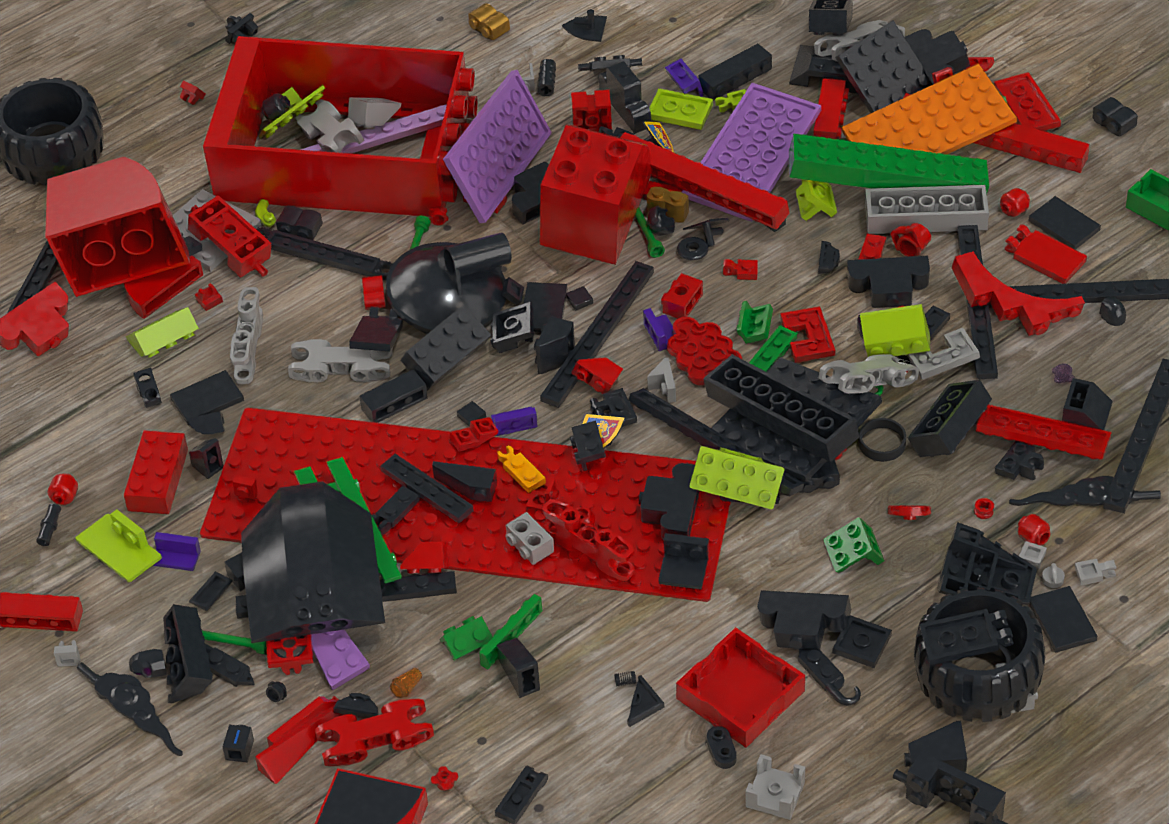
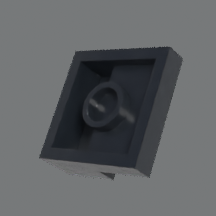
[491,302,534,353]

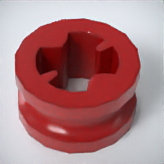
[974,498,994,519]

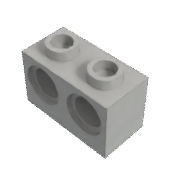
[505,512,554,565]

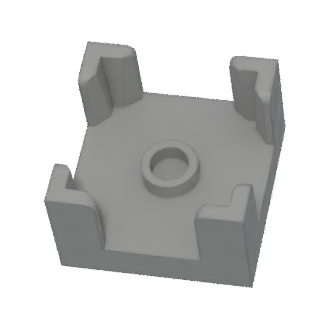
[746,754,805,820]

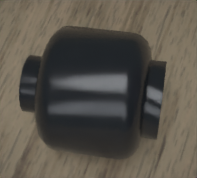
[261,93,290,121]

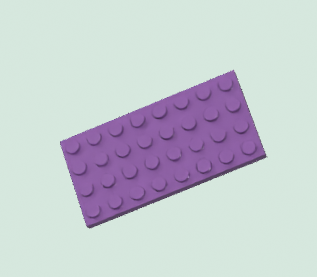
[443,70,552,223]
[682,83,821,222]

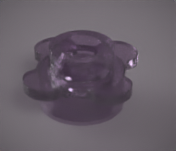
[1052,363,1075,383]

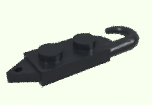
[205,643,255,687]
[798,649,861,706]

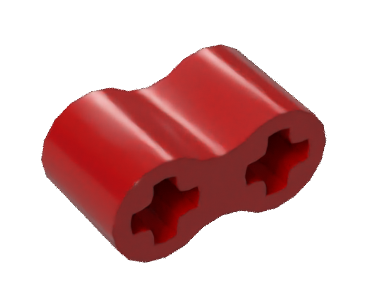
[362,275,386,310]

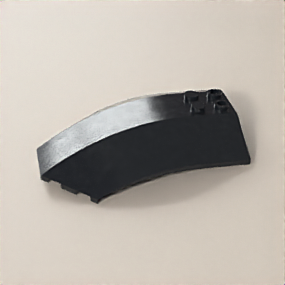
[241,481,385,643]

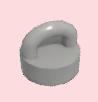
[1042,563,1065,588]

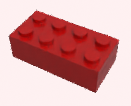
[124,430,188,514]

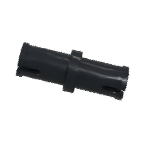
[36,503,62,546]

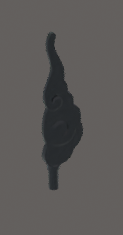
[1009,476,1161,506]
[77,662,183,756]

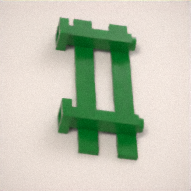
[294,457,402,583]

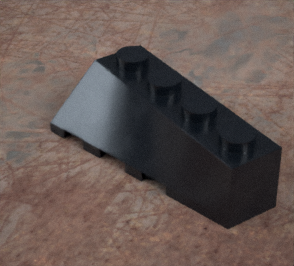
[163,604,213,703]

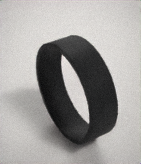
[859,418,906,462]

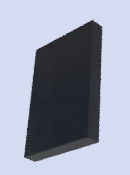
[1028,196,1101,250]
[170,370,244,425]
[1029,586,1098,653]

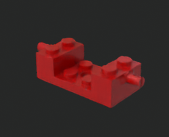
[188,195,272,278]

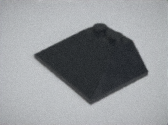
[789,45,858,94]

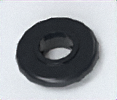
[677,237,709,260]

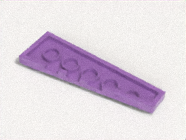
[312,630,370,691]

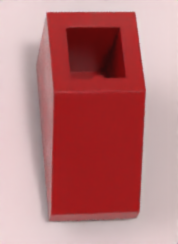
[571,357,623,394]
[400,541,448,574]

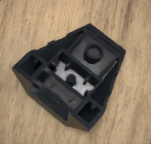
[937,522,1037,605]

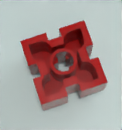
[571,90,612,132]

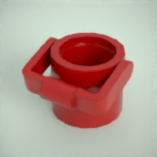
[891,223,931,257]

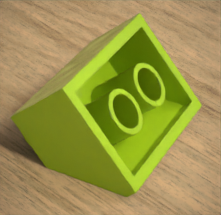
[860,304,930,357]
[125,307,199,358]

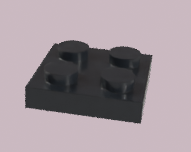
[832,615,892,668]

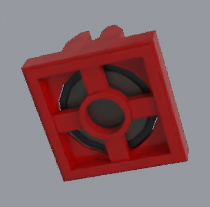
[266,634,313,675]

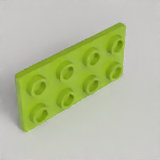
[258,85,325,139]
[690,446,784,509]
[75,509,162,583]

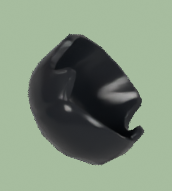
[647,206,675,236]

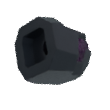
[129,649,167,678]

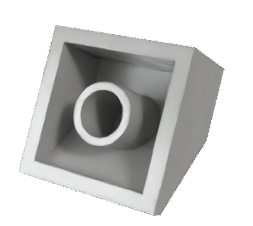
[348,97,401,129]

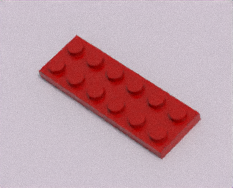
[976,404,1111,460]

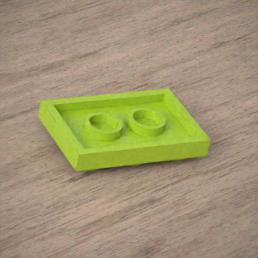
[649,88,713,130]

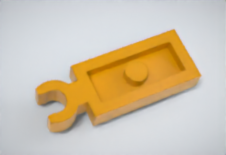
[497,445,546,493]

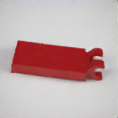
[1005,224,1087,284]

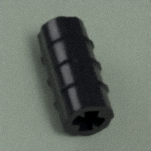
[538,59,556,96]

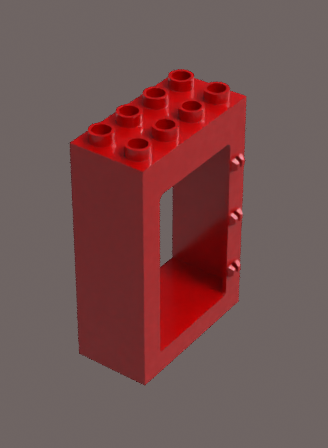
[203,36,478,217]

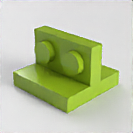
[795,179,837,221]

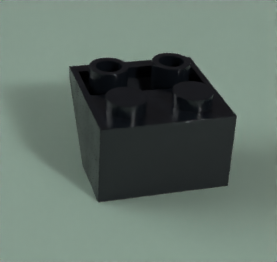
[534,316,575,374]
[1062,378,1113,430]

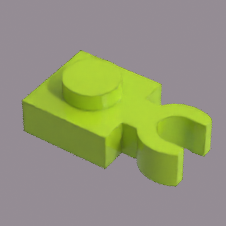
[715,89,746,113]

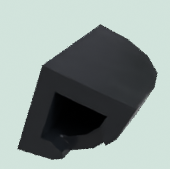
[187,411,225,434]

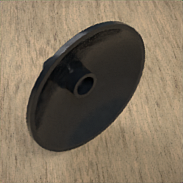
[386,232,512,333]

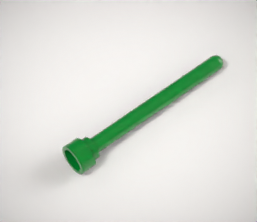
[635,207,665,258]
[409,215,431,250]
[202,630,267,655]

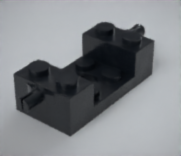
[893,751,1008,824]

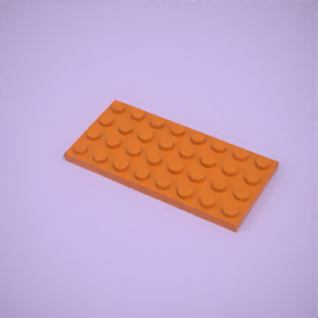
[842,64,1017,154]

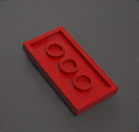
[994,72,1061,131]

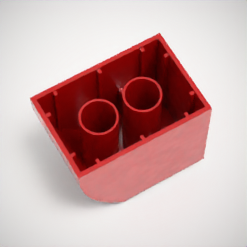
[540,125,651,265]
[45,157,190,297]

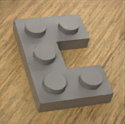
[907,328,980,380]

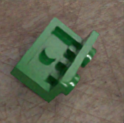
[736,301,773,344]
[439,616,493,661]

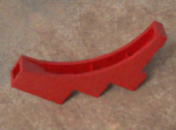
[951,251,1085,336]

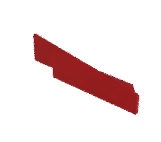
[255,696,342,784]

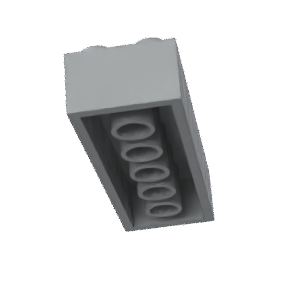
[865,185,989,234]

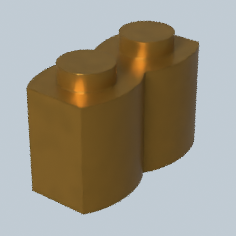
[468,3,510,40]
[647,187,689,223]

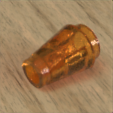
[390,668,422,698]

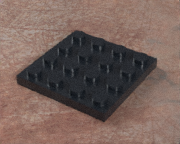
[835,20,932,114]

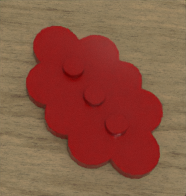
[667,316,742,385]

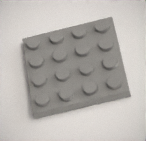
[173,189,262,272]

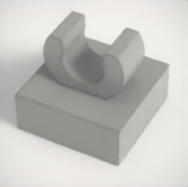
[54,640,81,667]

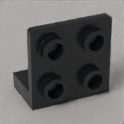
[659,533,709,589]

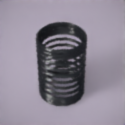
[614,671,636,687]

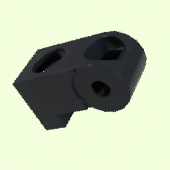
[133,367,162,408]

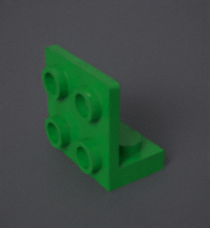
[823,517,885,573]

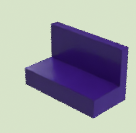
[665,58,704,97]
[643,308,674,351]
[491,406,538,436]
[153,532,201,571]

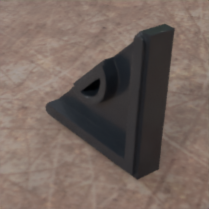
[627,675,665,727]

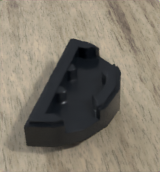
[818,241,840,274]
[333,693,378,718]

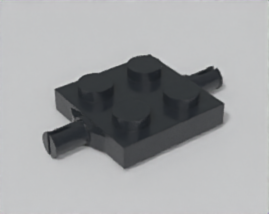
[578,55,642,72]

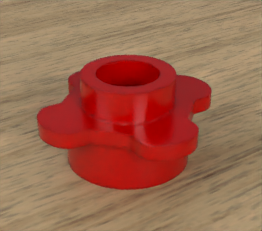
[428,207,449,226]
[431,766,459,791]

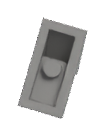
[647,358,676,403]

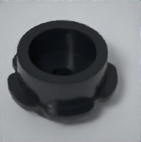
[266,681,287,702]

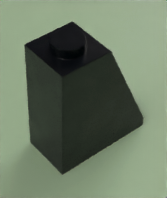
[497,638,540,698]
[904,720,967,772]

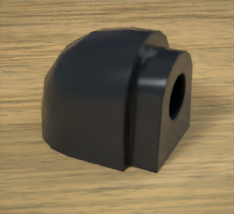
[1099,296,1126,326]

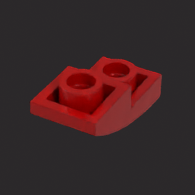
[450,417,499,451]

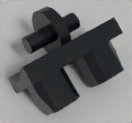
[225,13,259,44]

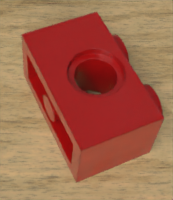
[661,273,703,319]

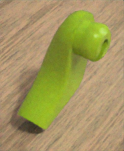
[255,199,276,227]

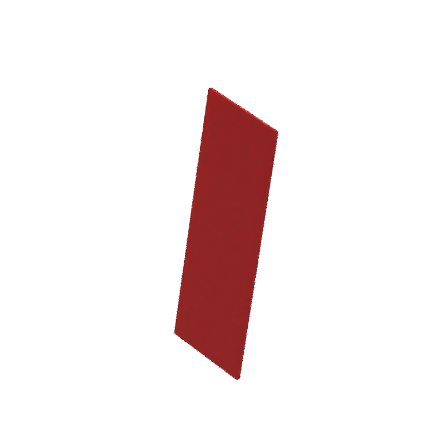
[200,408,731,602]

